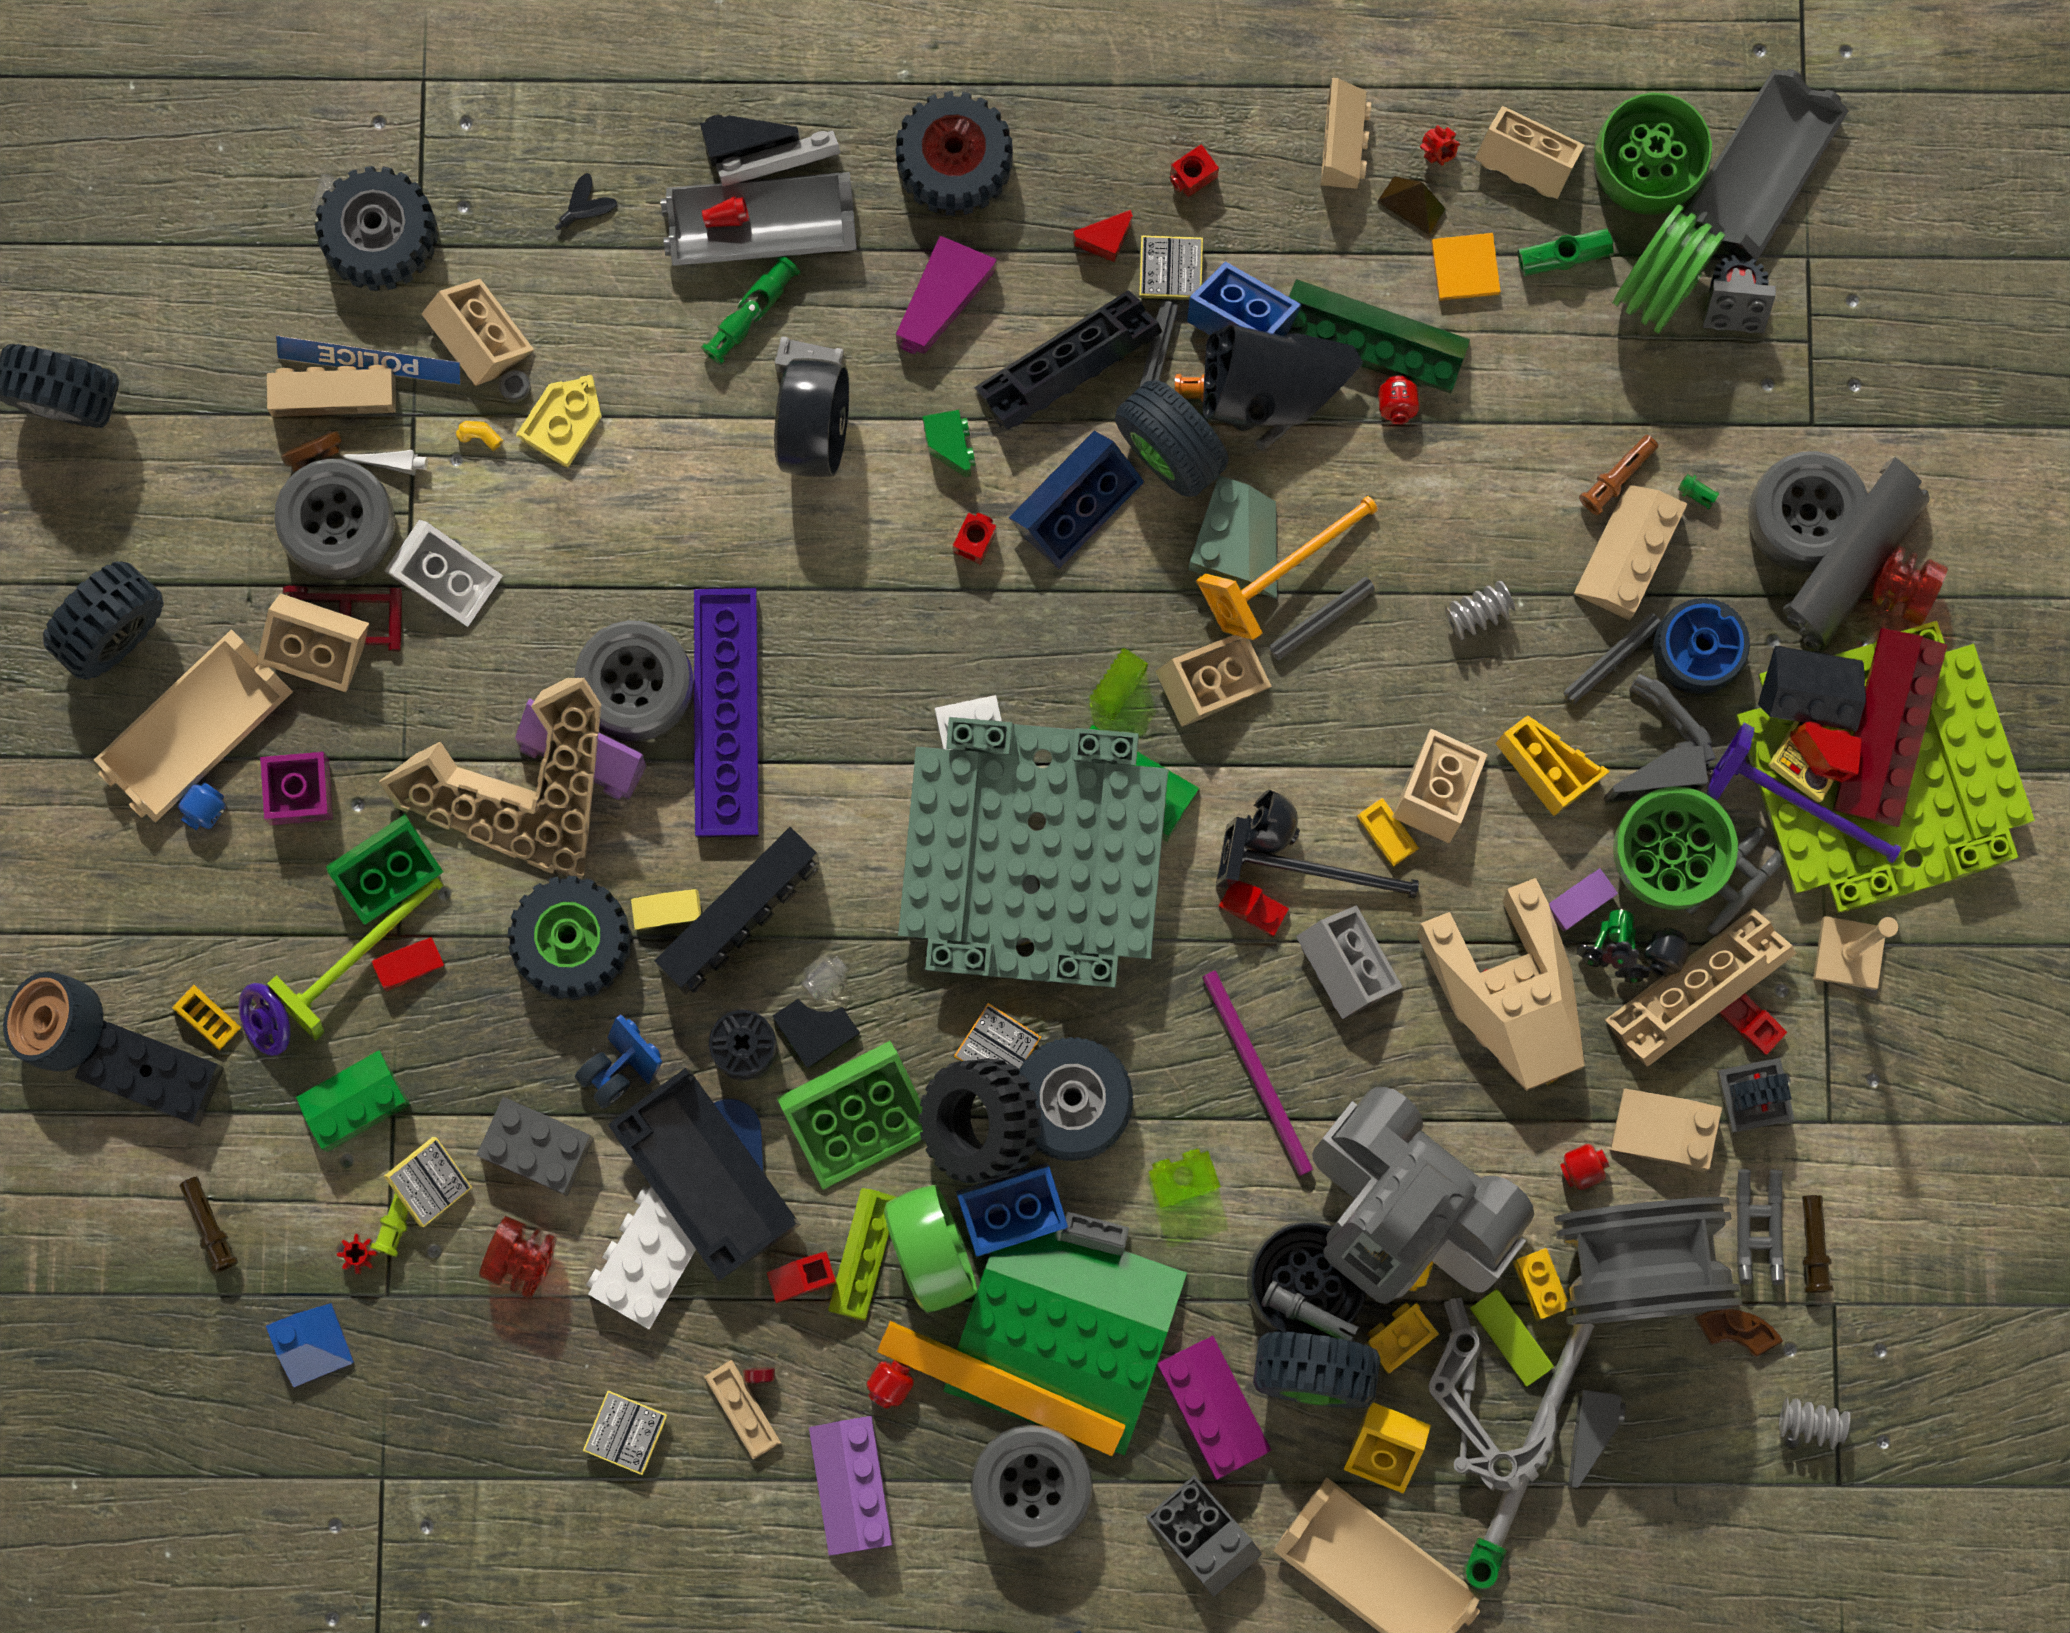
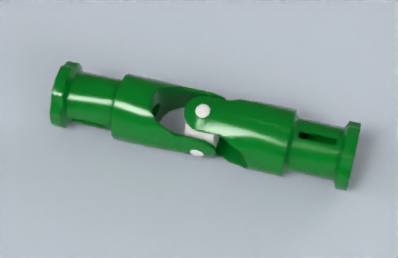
[701,256,801,365]

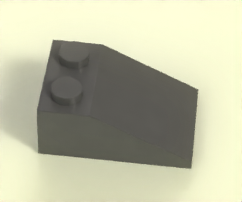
[1604,742,1708,803]

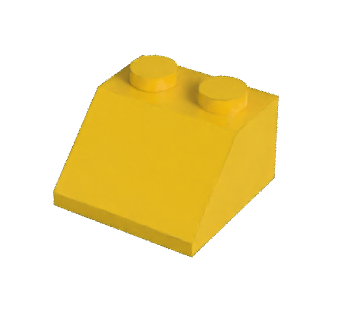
[1344,1402,1431,1494]

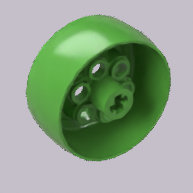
[1594,92,1712,215]
[884,1185,977,1313]

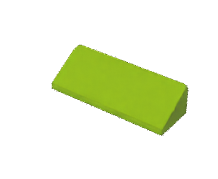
[1469,1289,1554,1387]

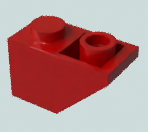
[1790,722,1862,782]
[767,1251,837,1303]

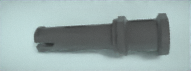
[1261,1281,1359,1342]

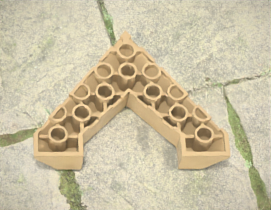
[379,678,601,880]

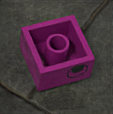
[260,752,333,825]

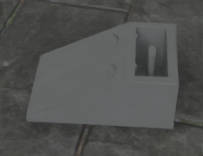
[1146,1475,1262,1597]

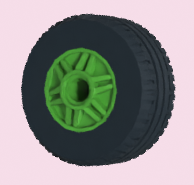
[1115,380,1229,497]

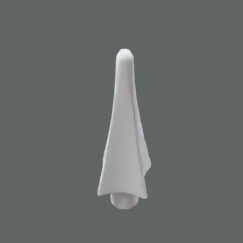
[343,450,428,476]

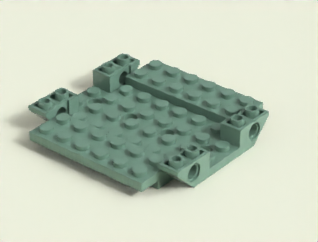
[898,717,1169,988]

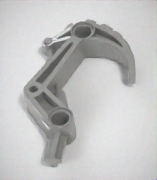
[1429,1297,1557,1492]

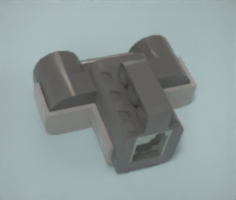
[1312,1087,1534,1303]

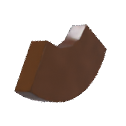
[1695,1309,1783,1358]

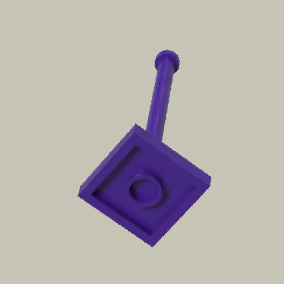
[1707,722,1901,863]

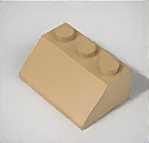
[1321,78,1371,189]
[1474,106,1585,199]
[422,278,534,386]
[257,593,369,692]

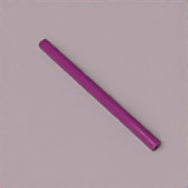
[1202,970,1314,1176]

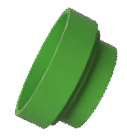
[1613,787,1738,910]

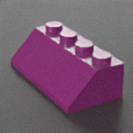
[1156,1336,1272,1480]

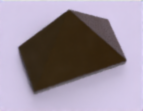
[1377,176,1446,235]

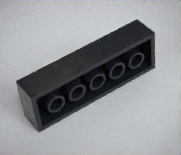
[654,827,820,995]

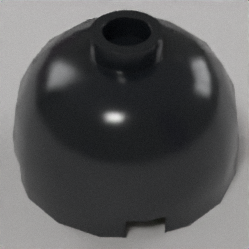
[1245,790,1300,854]

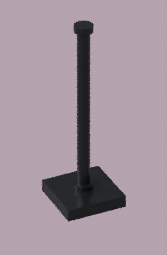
[1216,817,1419,899]

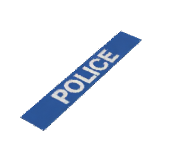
[276,336,460,385]

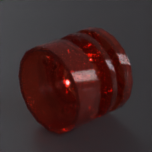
[1871,545,1948,626]
[479,1216,557,1299]

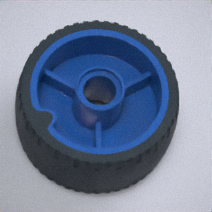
[1653,598,1750,694]

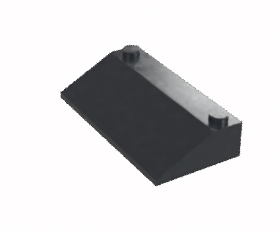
[608,1068,801,1281]

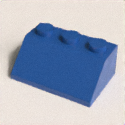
[1187,261,1301,336]
[956,1163,1068,1257]

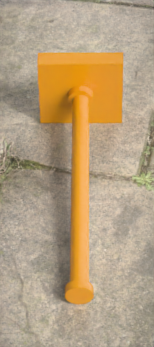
[1196,496,1378,640]

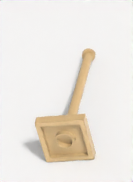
[1813,916,1898,990]

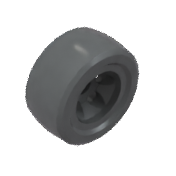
[1748,451,1868,573]
[274,459,396,580]
[574,620,694,741]
[970,1425,1093,1549]

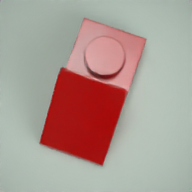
[1218,880,1289,937]

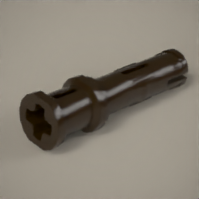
[179,1176,239,1274]
[1802,1195,1834,1293]

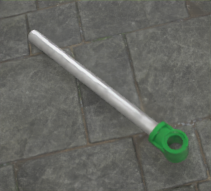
[1463,1324,1594,1589]

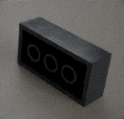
[75,1020,224,1127]

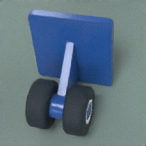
[575,1015,662,1108]

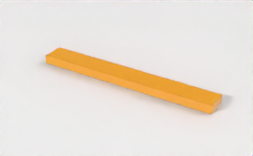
[877,1321,1126,1456]

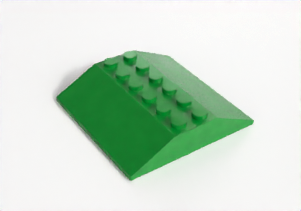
[943,1229,1187,1456]

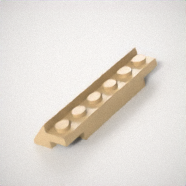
[1605,908,1796,1067]

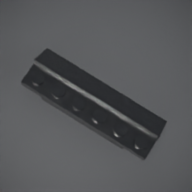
[974,290,1163,430]

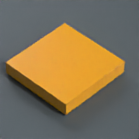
[1431,233,1501,301]

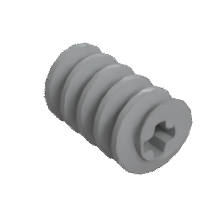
[1445,581,1515,641]
[1779,1397,1850,1450]

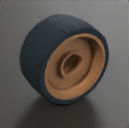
[3,972,104,1072]

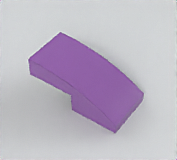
[1549,868,1618,932]

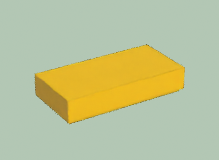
[1357,798,1419,867]

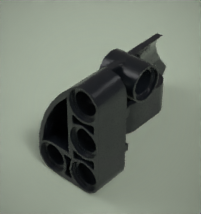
[1203,324,1363,431]

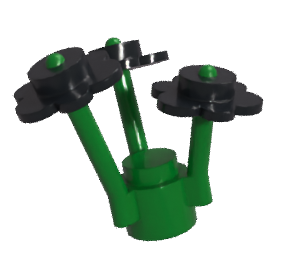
[1576,910,1651,983]

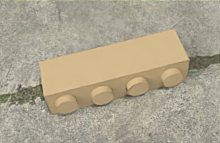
[267,365,396,417]

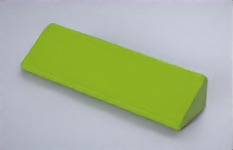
[828,1188,896,1321]

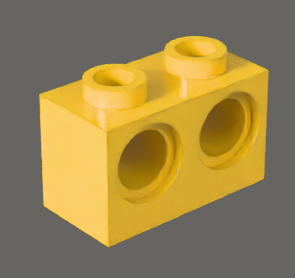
[1512,1248,1568,1321]

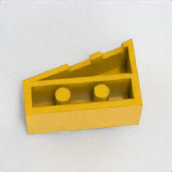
[1495,715,1610,816]

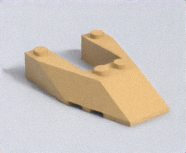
[1417,878,1585,1091]

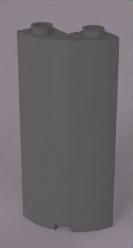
[1684,69,1849,260]
[661,172,857,266]
[1782,457,1930,652]

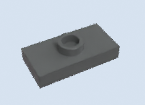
[1061,1212,1129,1256]

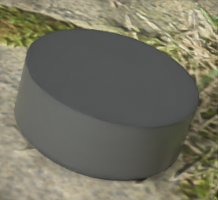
[499,370,531,403]

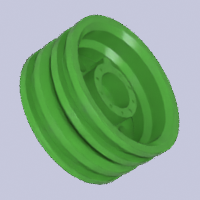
[1612,204,1725,334]

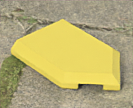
[516,374,602,468]

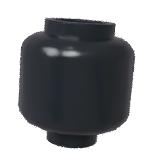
[1644,927,1691,977]

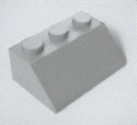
[1296,905,1403,1019]

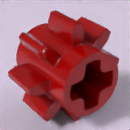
[1420,125,1460,166]
[337,1234,379,1275]

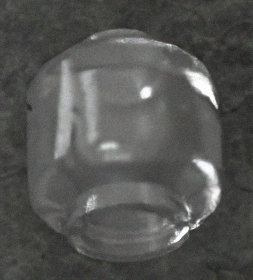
[801,955,849,1001]

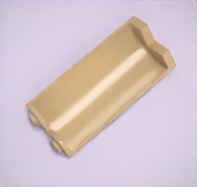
[94,630,293,823]
[1273,1477,1482,1633]

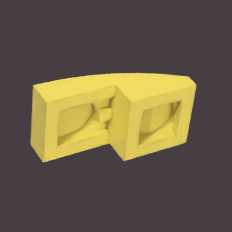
[631,889,701,931]

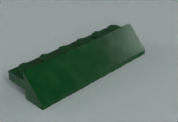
[1288,279,1470,394]

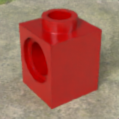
[1169,144,1219,197]
[952,513,997,565]

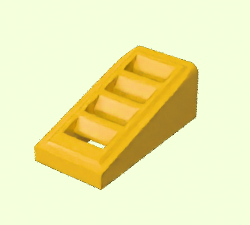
[172,984,241,1051]

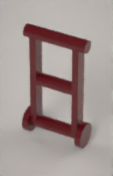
[283,586,402,652]

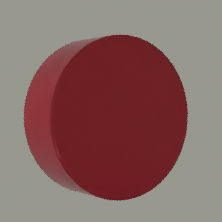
[743,1367,775,1383]

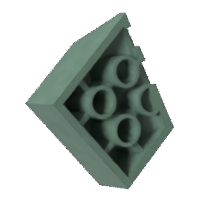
[1188,475,1277,599]

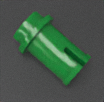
[1677,474,1719,510]

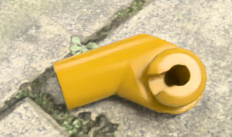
[456,421,503,451]

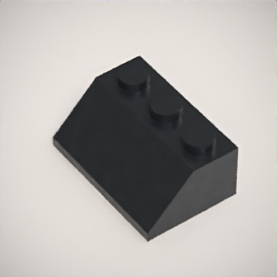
[1758,646,1866,731]

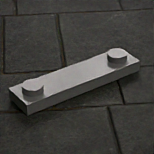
[716,131,841,187]

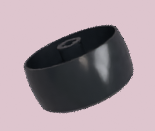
[774,358,850,477]
[1247,1221,1367,1338]

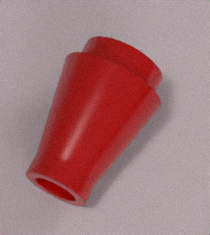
[702,196,749,228]

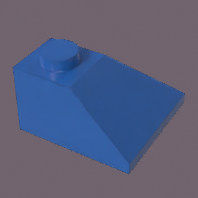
[266,1303,354,1387]

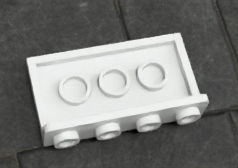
[586,1185,696,1329]

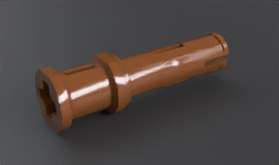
[1579,435,1658,515]

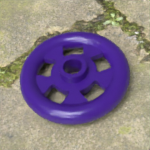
[239,983,291,1056]

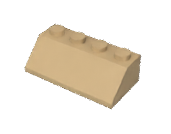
[1574,484,1687,621]

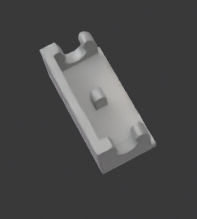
[775,336,844,373]

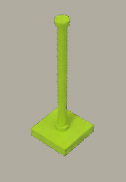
[267,877,444,1041]

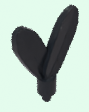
[555,173,617,230]

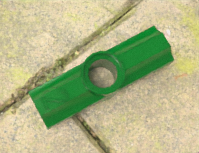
[1517,228,1614,277]

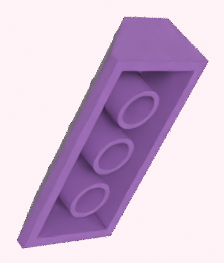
[515,698,646,800]
[809,1416,893,1556]

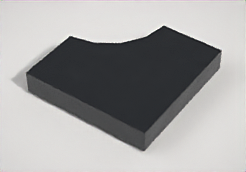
[772,998,860,1069]

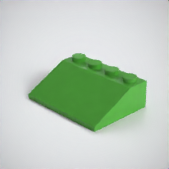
[777,1041,923,1190]

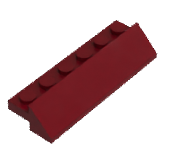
[1833,628,1947,827]

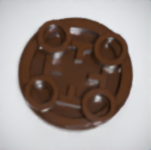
[281,431,342,472]

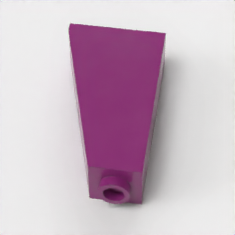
[896,236,997,354]

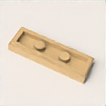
[704,1360,781,1460]

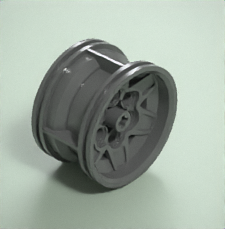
[1554,1197,1743,1325]

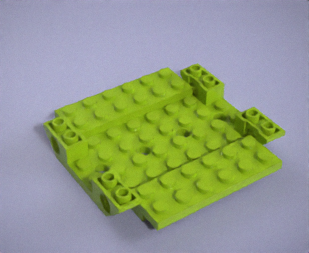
[1735,621,2035,913]

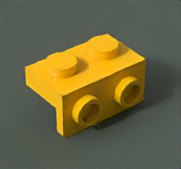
[1364,1302,1439,1374]

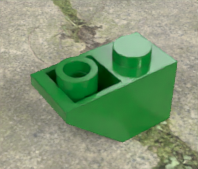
[923,409,976,477]

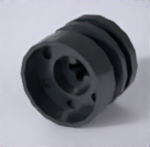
[709,1009,778,1082]

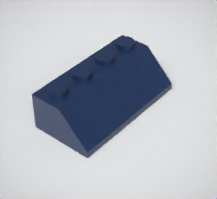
[1009,430,1144,569]

